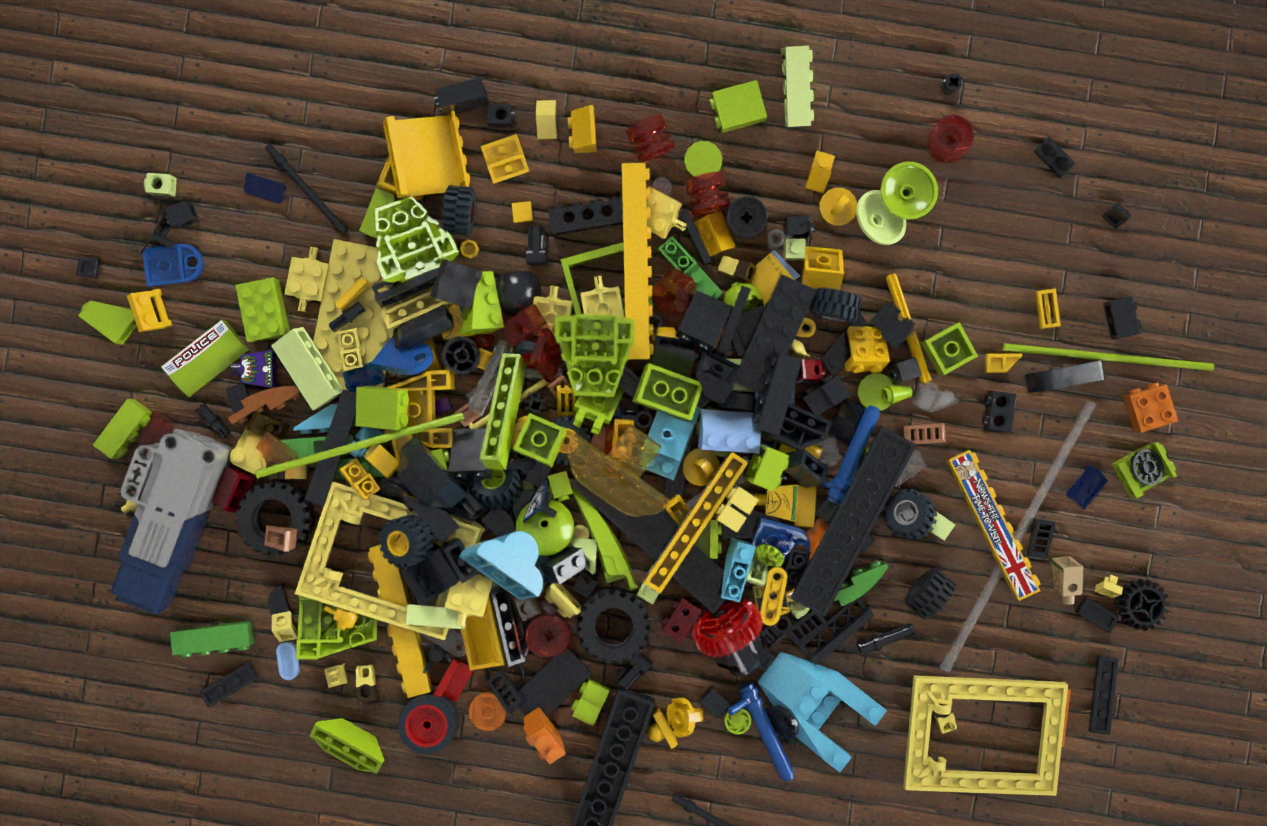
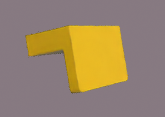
[694,212,735,257]

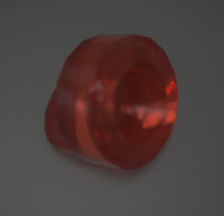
[473,333,494,349]

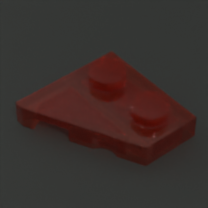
[134,410,173,450]

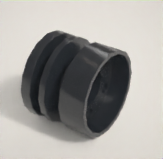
[726,196,768,239]

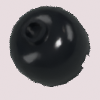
[440,336,480,376]

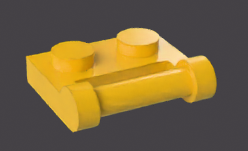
[127,289,173,332]

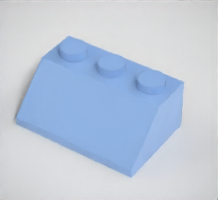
[698,409,761,453]

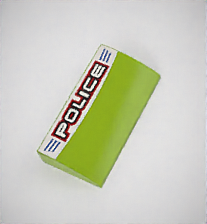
[161,320,250,397]

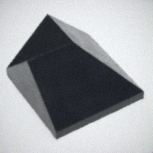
[828,399,865,446]

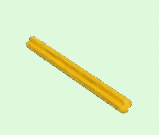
[886,274,931,383]

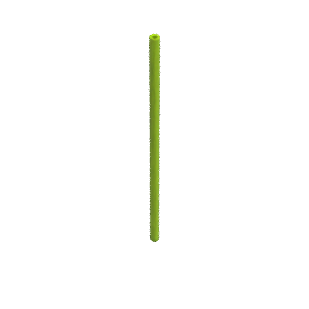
[1002,343,1214,371]
[255,412,465,478]

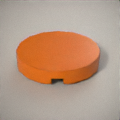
[469,692,507,731]

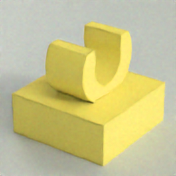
[1095,575,1123,598]
[324,663,349,688]

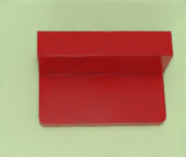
[434,658,474,702]

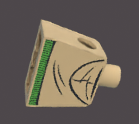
[1051,556,1083,605]

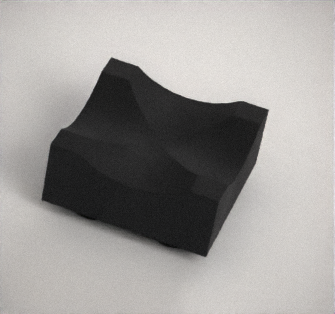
[430,259,483,309]

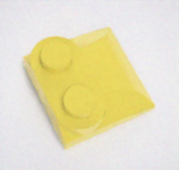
[229,426,275,477]
[544,583,582,618]

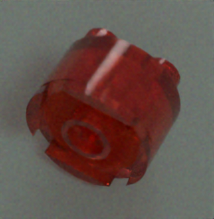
[652,270,697,315]

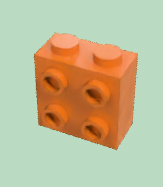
[1123,382,1178,433]
[523,707,566,764]

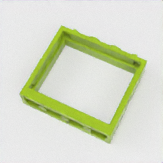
[561,242,653,317]

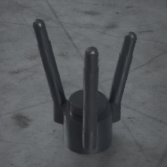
[421,642,451,674]

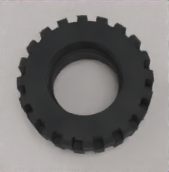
[235,481,315,556]
[576,588,650,665]

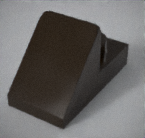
[246,412,290,440]

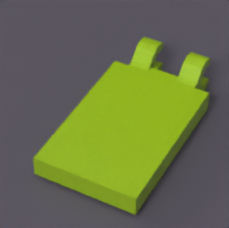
[573,387,624,435]

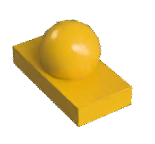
[647,708,678,749]

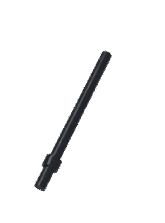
[265,144,348,234]
[671,793,733,826]

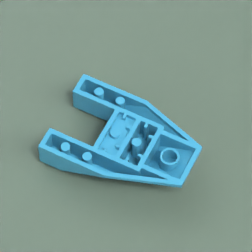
[757,651,887,772]

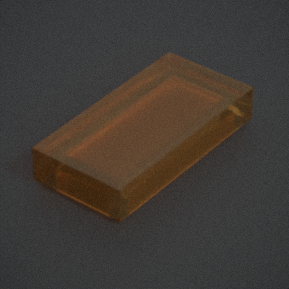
[256,432,299,464]

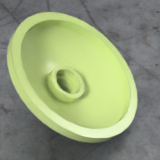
[856,190,906,245]

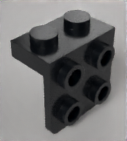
[401,549,460,606]

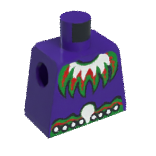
[230,350,277,387]

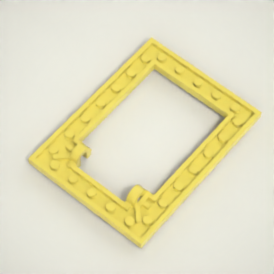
[295,482,481,640]
[903,676,1068,796]

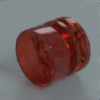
[626,114,675,163]
[927,115,975,164]
[684,171,731,215]
[526,616,572,657]

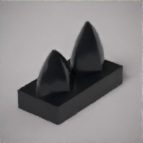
[1033,137,1076,178]

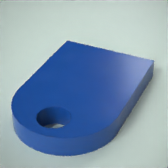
[143,244,204,287]
[371,337,433,375]
[750,518,810,563]

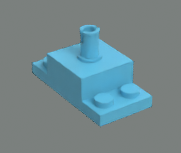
[638,406,701,481]

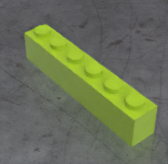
[480,353,527,470]

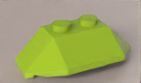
[310,718,384,774]

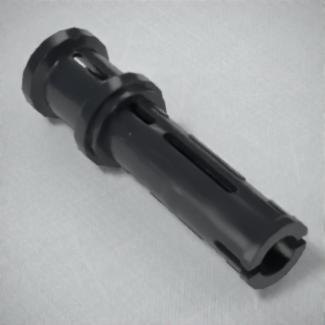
[856,623,915,657]

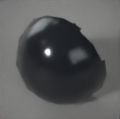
[495,271,541,318]

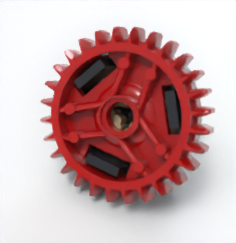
[691,599,763,676]

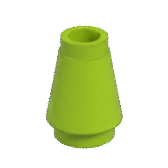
[882,386,912,404]

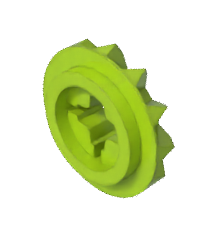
[754,545,784,568]

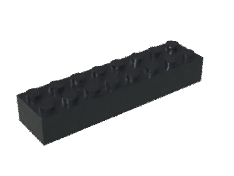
[570,686,655,826]

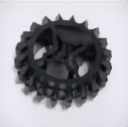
[1115,578,1170,631]

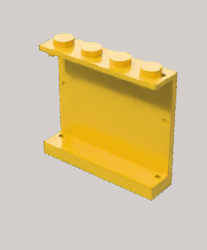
[383,111,470,199]

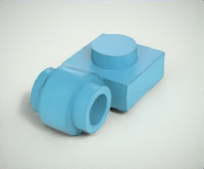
[350,427,382,459]

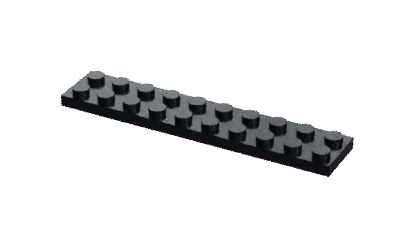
[790,426,917,617]
[571,456,726,614]

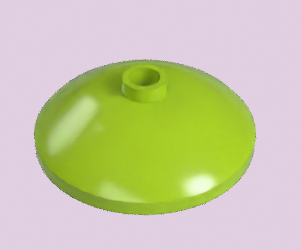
[880,162,938,220]
[516,499,574,556]

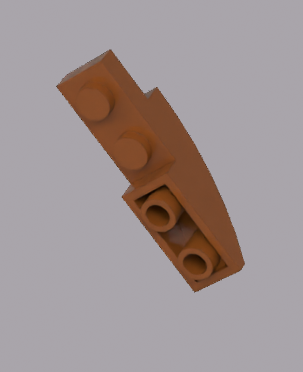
[228,386,303,425]

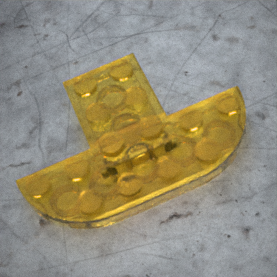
[567,424,671,517]

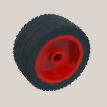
[398,692,458,754]

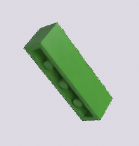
[170,620,255,658]

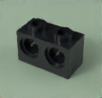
[982,391,1017,432]

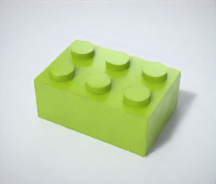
[235,277,290,343]
[632,363,702,421]

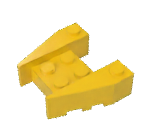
[384,370,457,448]

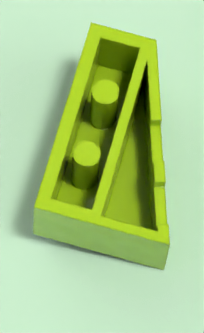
[460,271,504,335]

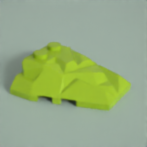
[375,196,459,283]
[555,314,635,397]
[296,595,377,659]

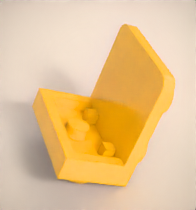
[844,326,890,373]

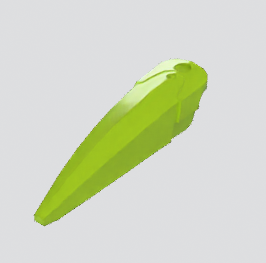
[569,479,638,591]

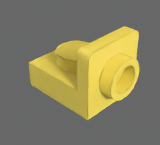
[272,611,298,642]

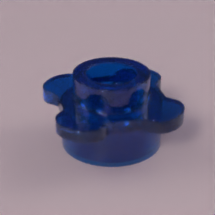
[771,534,795,555]

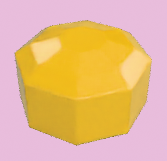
[460,239,479,259]

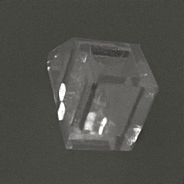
[911,382,960,412]

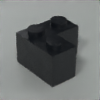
[870,303,916,348]
[801,375,851,416]

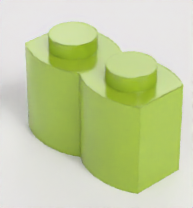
[571,679,610,726]

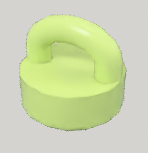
[790,601,809,619]

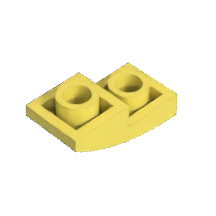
[337,327,363,370]

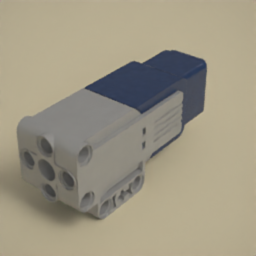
[110,429,233,614]

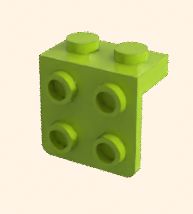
[678,518,722,559]

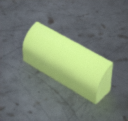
[271,327,343,411]

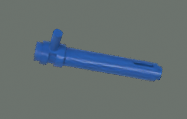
[821,404,880,505]
[727,682,794,782]

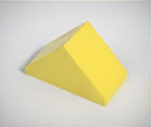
[536,100,557,140]

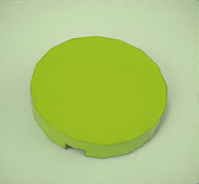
[684,141,722,180]
[857,373,895,411]

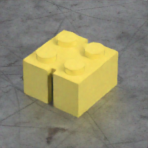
[714,485,758,533]

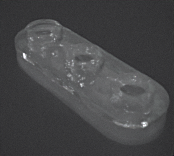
[420,628,466,657]

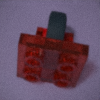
[515,328,562,382]

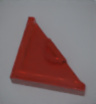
[604,419,615,466]

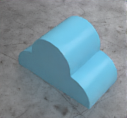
[459,531,543,600]

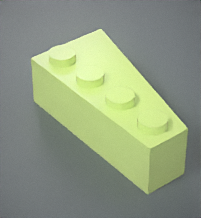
[781,46,814,127]

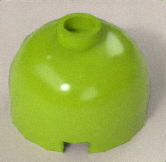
[724,282,763,317]

